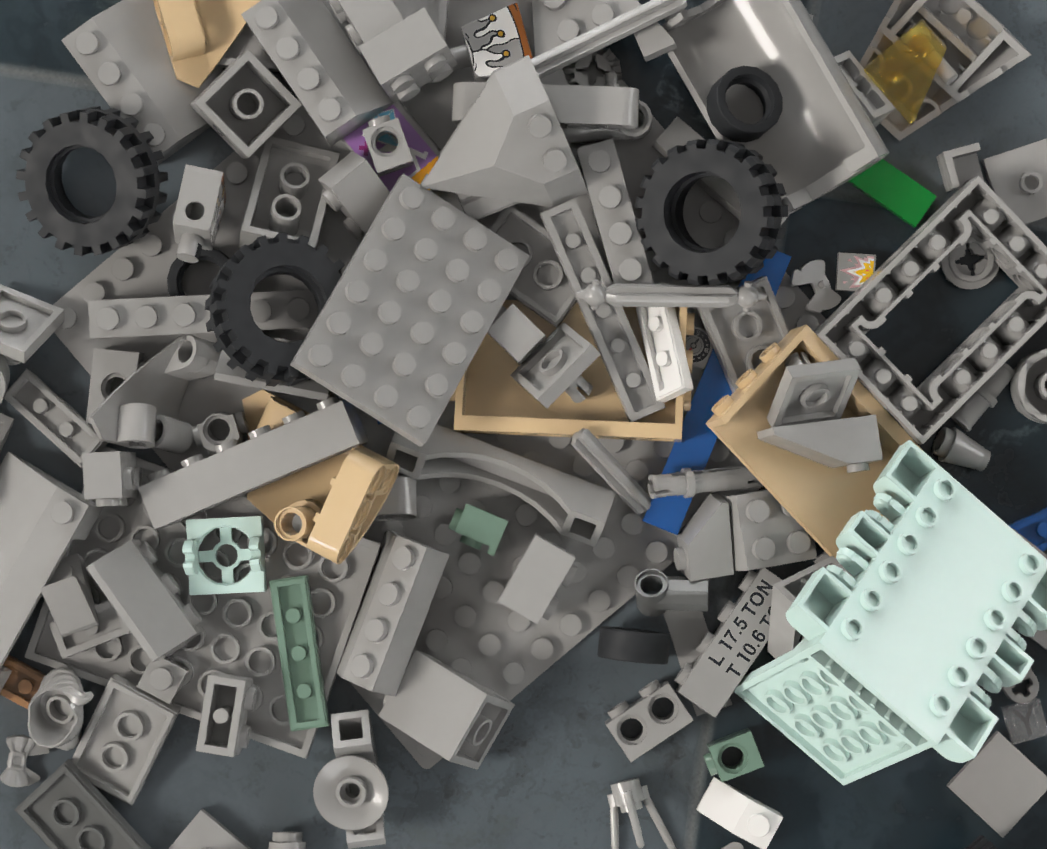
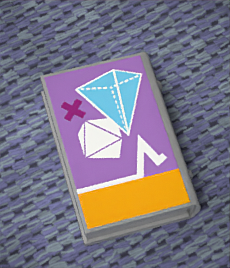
[341,95,442,192]

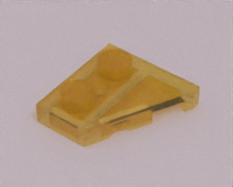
[863,19,947,124]

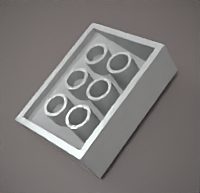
[61,0,224,165]

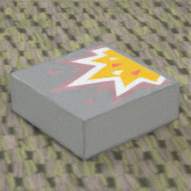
[835,252,876,292]

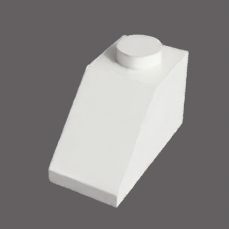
[696,777,783,849]

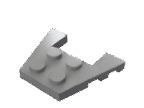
[532,0,677,85]

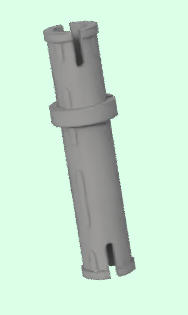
[648,466,762,499]

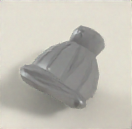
[27,667,94,751]

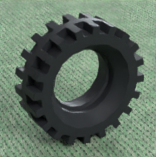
[16,106,168,256]
[205,233,345,387]

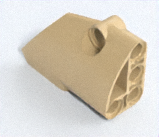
[153,0,261,88]
[242,389,400,565]

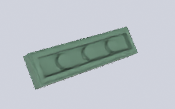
[269,575,330,731]

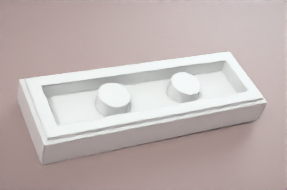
[636,282,694,402]

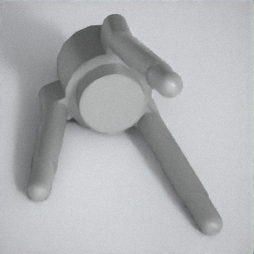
[607,777,677,849]

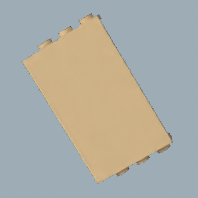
[449,300,695,442]
[705,324,922,558]

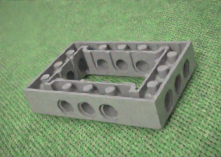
[814,176,1047,444]

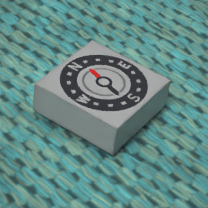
[686,326,713,370]

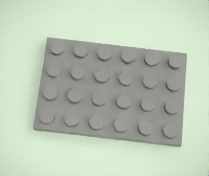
[290,174,530,447]

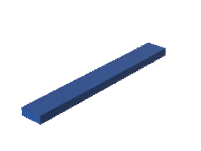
[642,251,791,535]

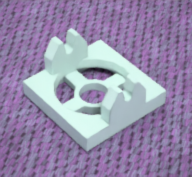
[182,516,267,595]

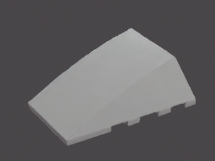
[860,0,1032,141]

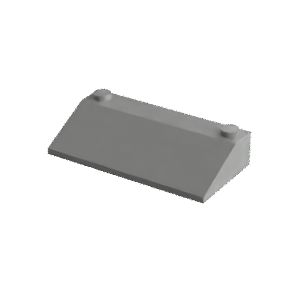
[0,452,103,692]

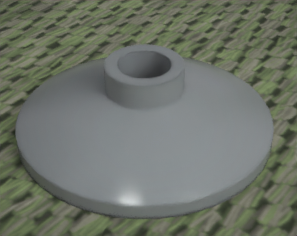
[313,755,389,830]

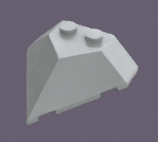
[420,55,588,208]

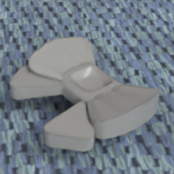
[789,260,841,313]
[0,735,49,787]

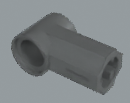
[634,568,710,617]

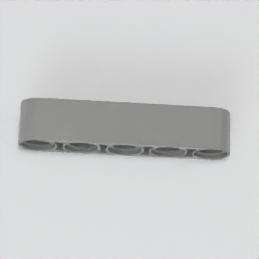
[452,82,639,130]

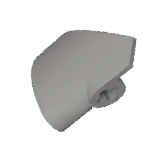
[89,335,221,454]

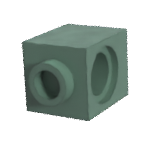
[703,728,764,782]

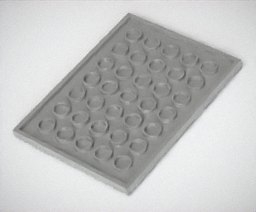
[25,446,382,759]

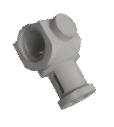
[192,411,249,457]

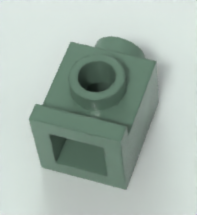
[448,503,509,556]

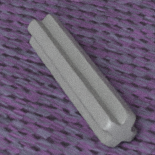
[571,428,651,514]

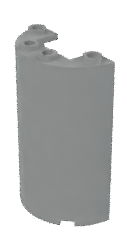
[661,0,889,218]

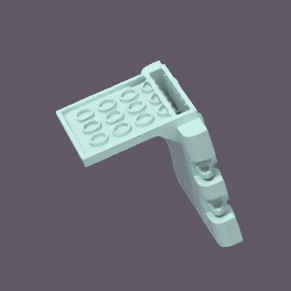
[733,440,1047,786]

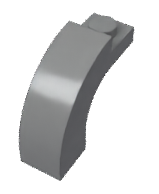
[330,709,386,849]

